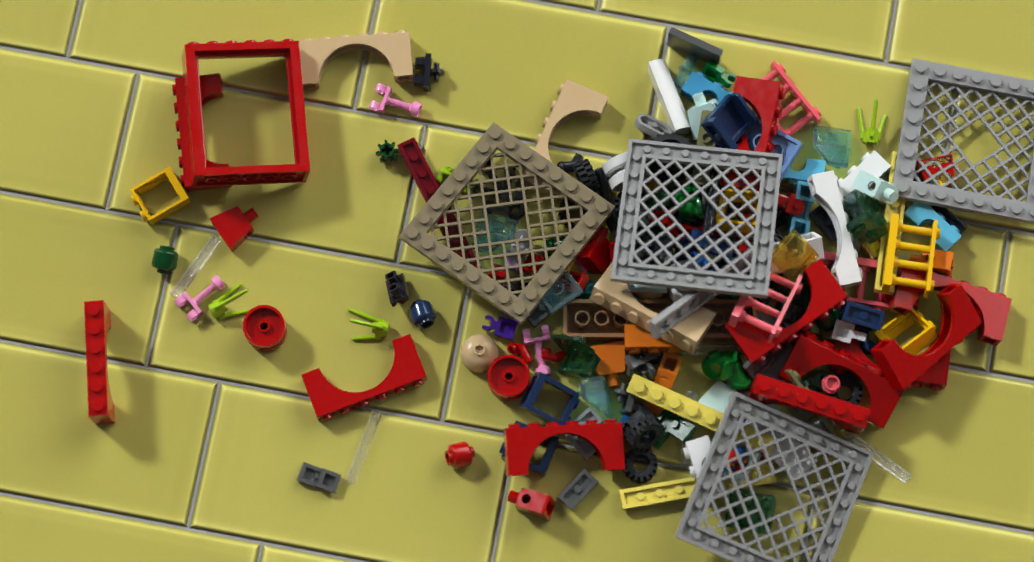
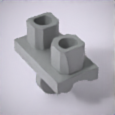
[509,229,534,263]

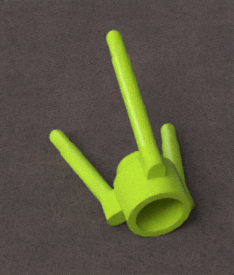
[857,98,887,145]
[208,283,249,320]
[348,308,389,341]

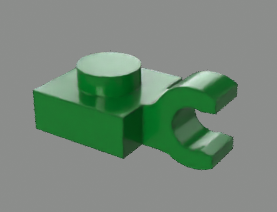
[702,59,736,89]

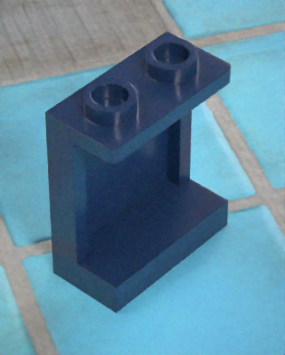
[701,93,759,149]
[839,301,885,332]

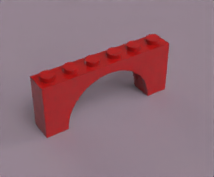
[172,73,232,192]
[720,76,786,191]
[724,259,848,365]
[887,267,1012,346]
[870,284,982,390]
[84,300,115,425]
[829,326,951,391]
[779,331,905,429]
[301,334,427,422]
[748,374,871,435]
[503,419,625,476]

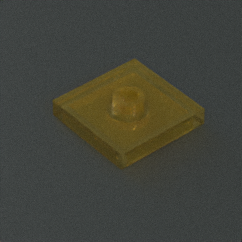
[771,229,819,282]

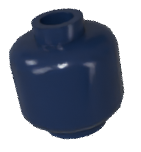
[408,299,436,329]

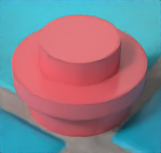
[821,374,841,394]

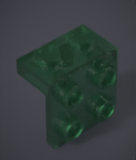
[846,190,888,244]
[552,334,601,378]
[725,489,777,535]

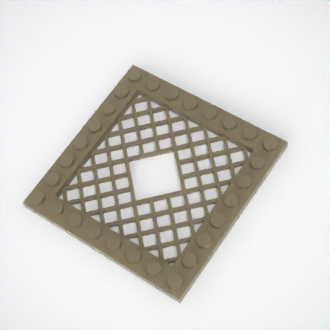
[399,122,615,325]

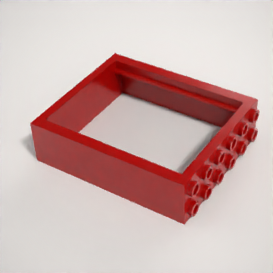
[182,39,310,187]

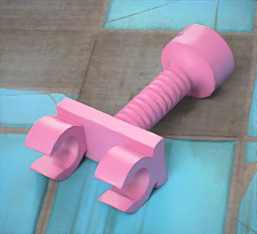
[369,83,422,118]
[174,275,226,322]
[522,325,552,376]

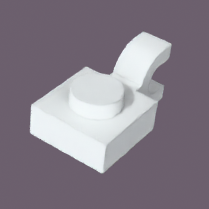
[831,319,867,343]

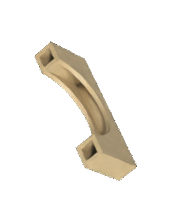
[299,30,414,90]
[522,79,609,201]
[590,262,716,354]

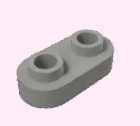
[635,114,672,137]

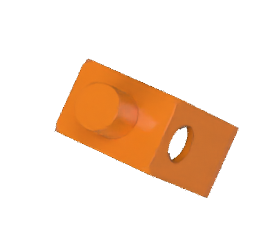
[909,250,954,276]
[588,341,625,388]

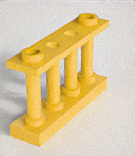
[881,214,940,298]

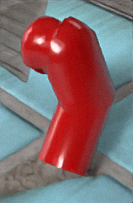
[541,347,569,362]

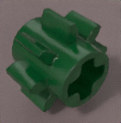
[376,140,400,165]

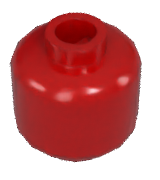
[445,441,475,469]

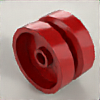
[243,305,287,352]
[487,354,530,401]

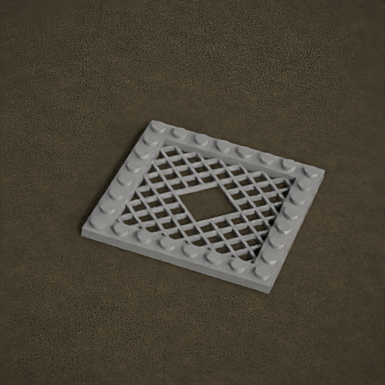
[892,59,1034,225]
[611,138,783,298]
[674,391,874,562]

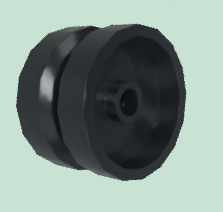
[633,224,674,267]

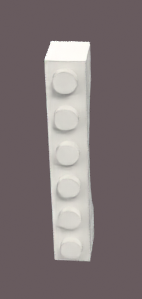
[807,170,863,288]

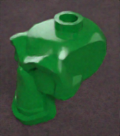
[674,183,705,222]
[701,350,751,389]

